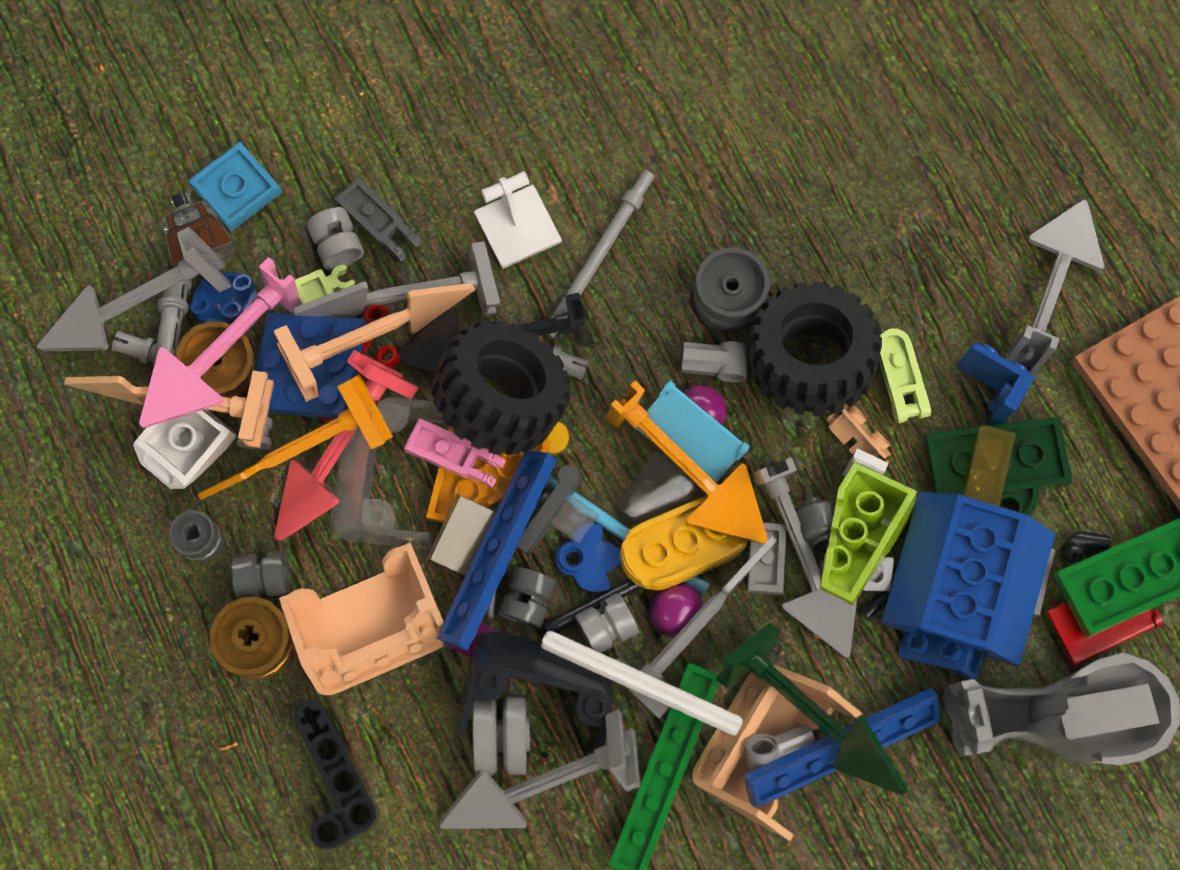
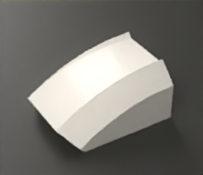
[133,410,238,489]

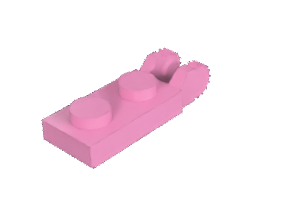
[403,418,505,488]

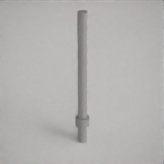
[545,170,654,339]

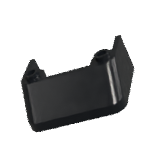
[452,632,613,757]

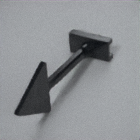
[398,292,594,374]

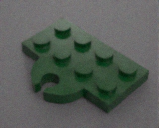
[923,417,1073,516]

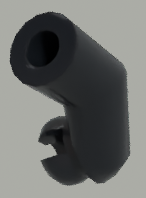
[1061,531,1110,563]

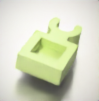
[295,265,355,305]

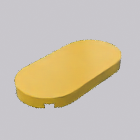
[620,496,748,590]

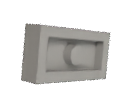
[747,522,786,595]

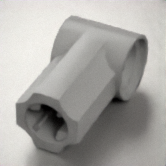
[681,341,749,382]
[746,724,816,773]

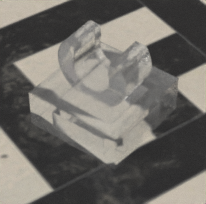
[550,495,599,544]

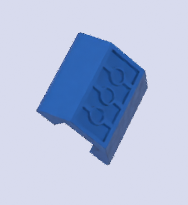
[881,492,1055,667]

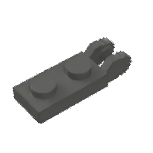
[334,177,421,262]

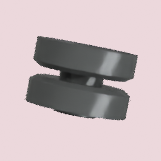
[693,247,770,332]

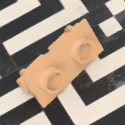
[826,404,891,458]

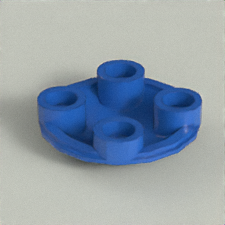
[190,272,257,325]

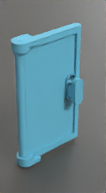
[636,380,750,483]

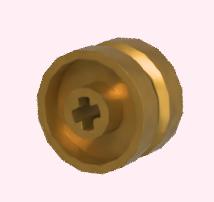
[176,322,256,398]
[210,597,296,680]

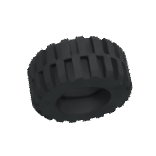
[748,282,882,416]
[431,321,571,455]

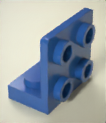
[956,342,1035,425]
[898,630,985,681]

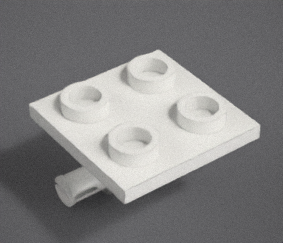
[474,171,562,269]

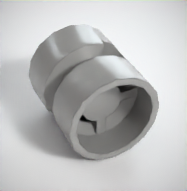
[306,207,364,270]
[574,593,639,653]

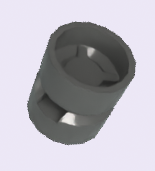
[168,510,224,564]
[232,550,290,599]
[498,567,556,629]

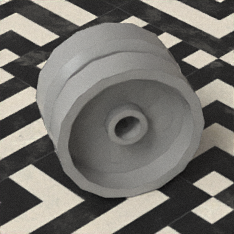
[473,694,530,776]

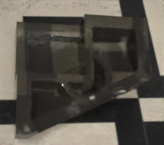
[615,451,707,525]

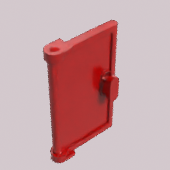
[1046,601,1163,669]

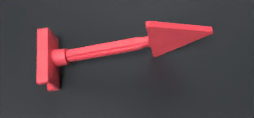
[274,350,418,541]

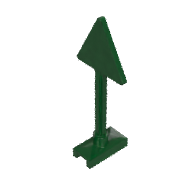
[716,623,909,796]

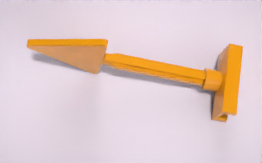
[197,374,393,500]
[606,380,768,544]

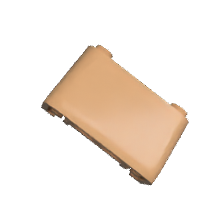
[279,542,444,695]

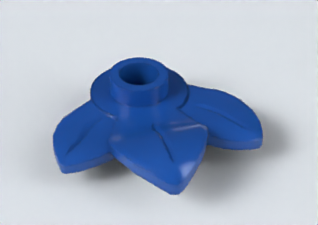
[555,524,621,593]

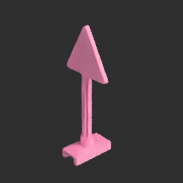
[139,257,301,428]

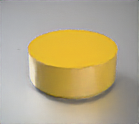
[547,421,569,456]

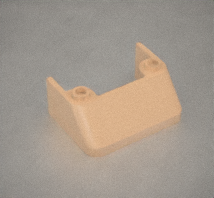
[692,665,862,841]

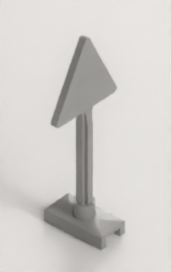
[1004,200,1104,376]
[37,227,231,351]
[293,241,500,318]
[749,457,857,658]
[615,536,777,718]
[440,710,640,829]

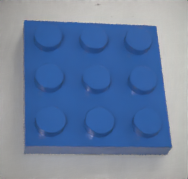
[255,313,367,418]

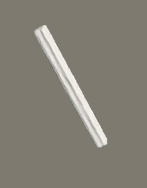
[541,631,742,735]

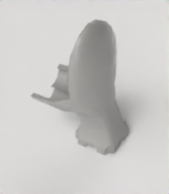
[943,652,1180,765]

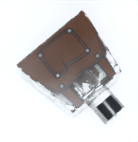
[162,192,239,268]

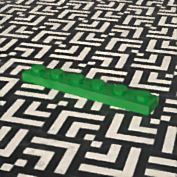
[608,663,719,870]

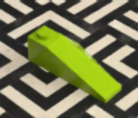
[820,462,917,605]

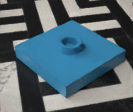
[188,142,282,232]

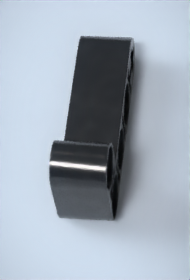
[294,700,380,849]

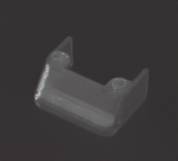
[330,397,444,549]

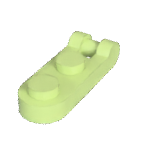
[879,329,931,424]

